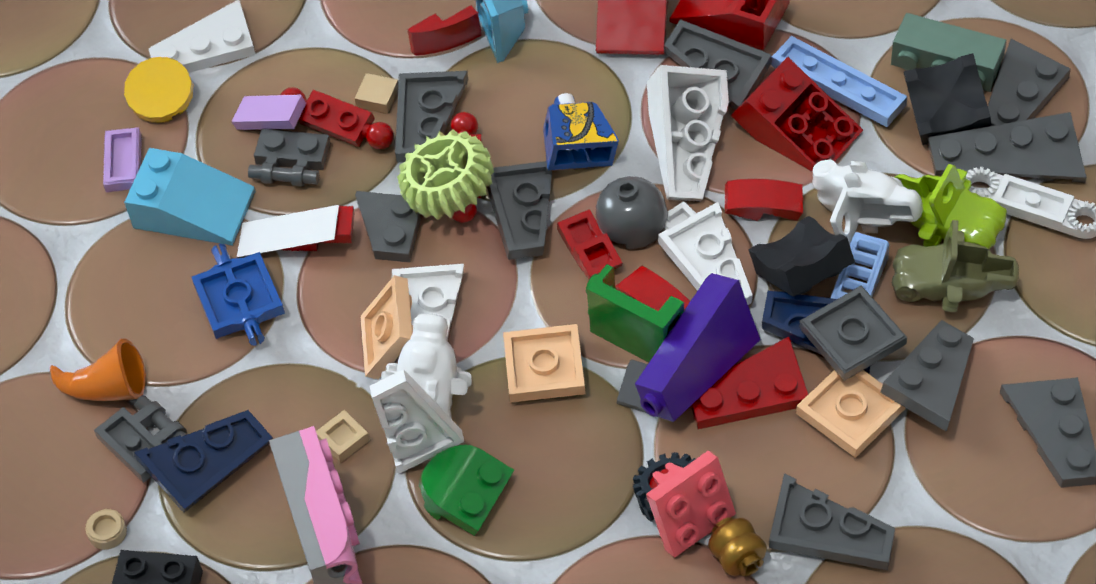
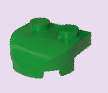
[418,445,514,536]

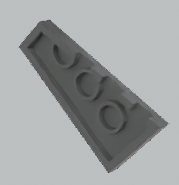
[928,112,1087,183]

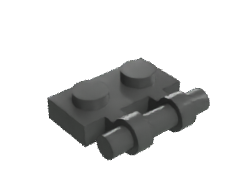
[248,129,331,187]
[94,395,187,483]

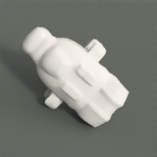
[812,159,923,245]
[381,313,472,418]

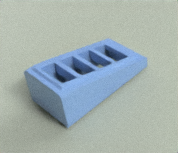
[831,232,889,299]

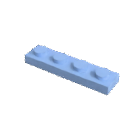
[771,36,907,127]

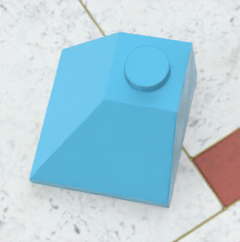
[475,0,529,63]

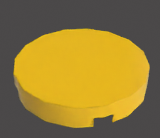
[124,57,194,123]

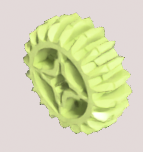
[397,129,494,220]

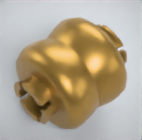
[708,517,767,576]

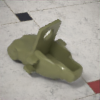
[891,220,1019,312]

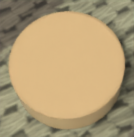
[85,509,127,550]

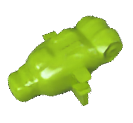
[895,164,1007,249]

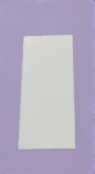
[237,205,339,257]

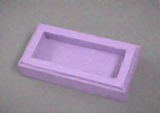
[231,95,306,130]
[103,127,142,192]

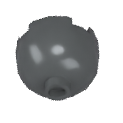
[596,176,668,249]

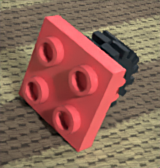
[632,450,736,558]

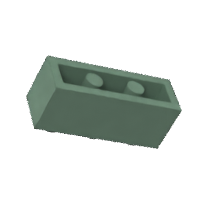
[891,13,1006,92]

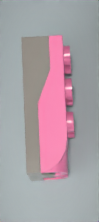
[269,426,363,584]

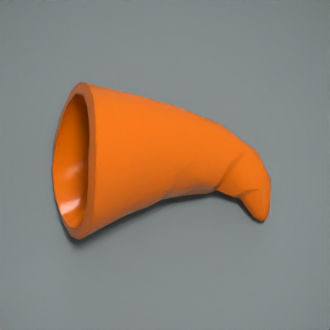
[50,338,146,401]

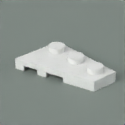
[148,0,255,73]
[658,202,753,305]
[392,264,464,340]
[370,369,464,474]

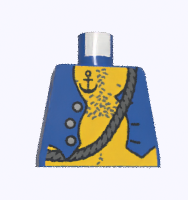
[543,93,619,170]

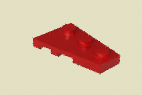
[691,337,808,430]

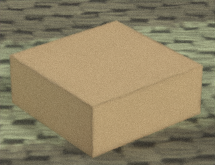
[354,73,399,114]
[316,410,370,463]

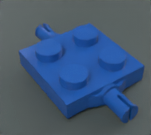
[191,244,285,346]

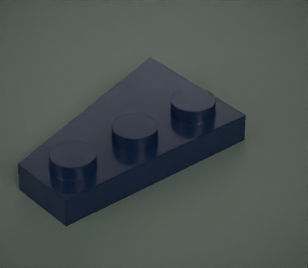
[762,290,879,374]
[134,410,273,513]

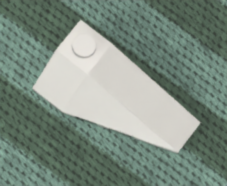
[647,65,729,202]

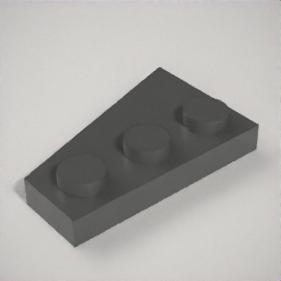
[664,20,772,110]
[988,38,1071,126]
[395,71,469,162]
[486,161,552,260]
[880,320,974,431]
[1000,377,1096,488]
[769,473,895,570]

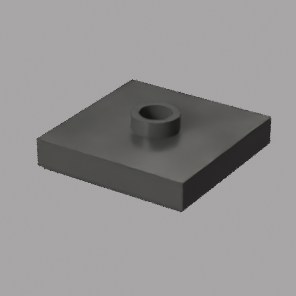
[799,285,907,381]

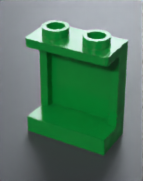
[585,264,684,363]

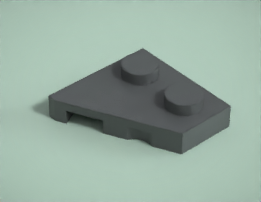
[355,191,422,263]

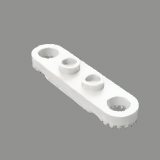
[966,167,1096,239]

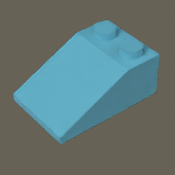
[124,148,255,246]

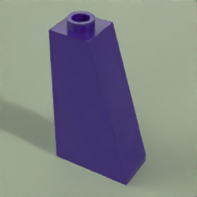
[635,273,761,422]

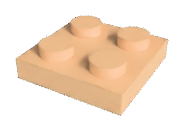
[361,275,413,380]
[503,324,585,403]
[796,370,905,458]

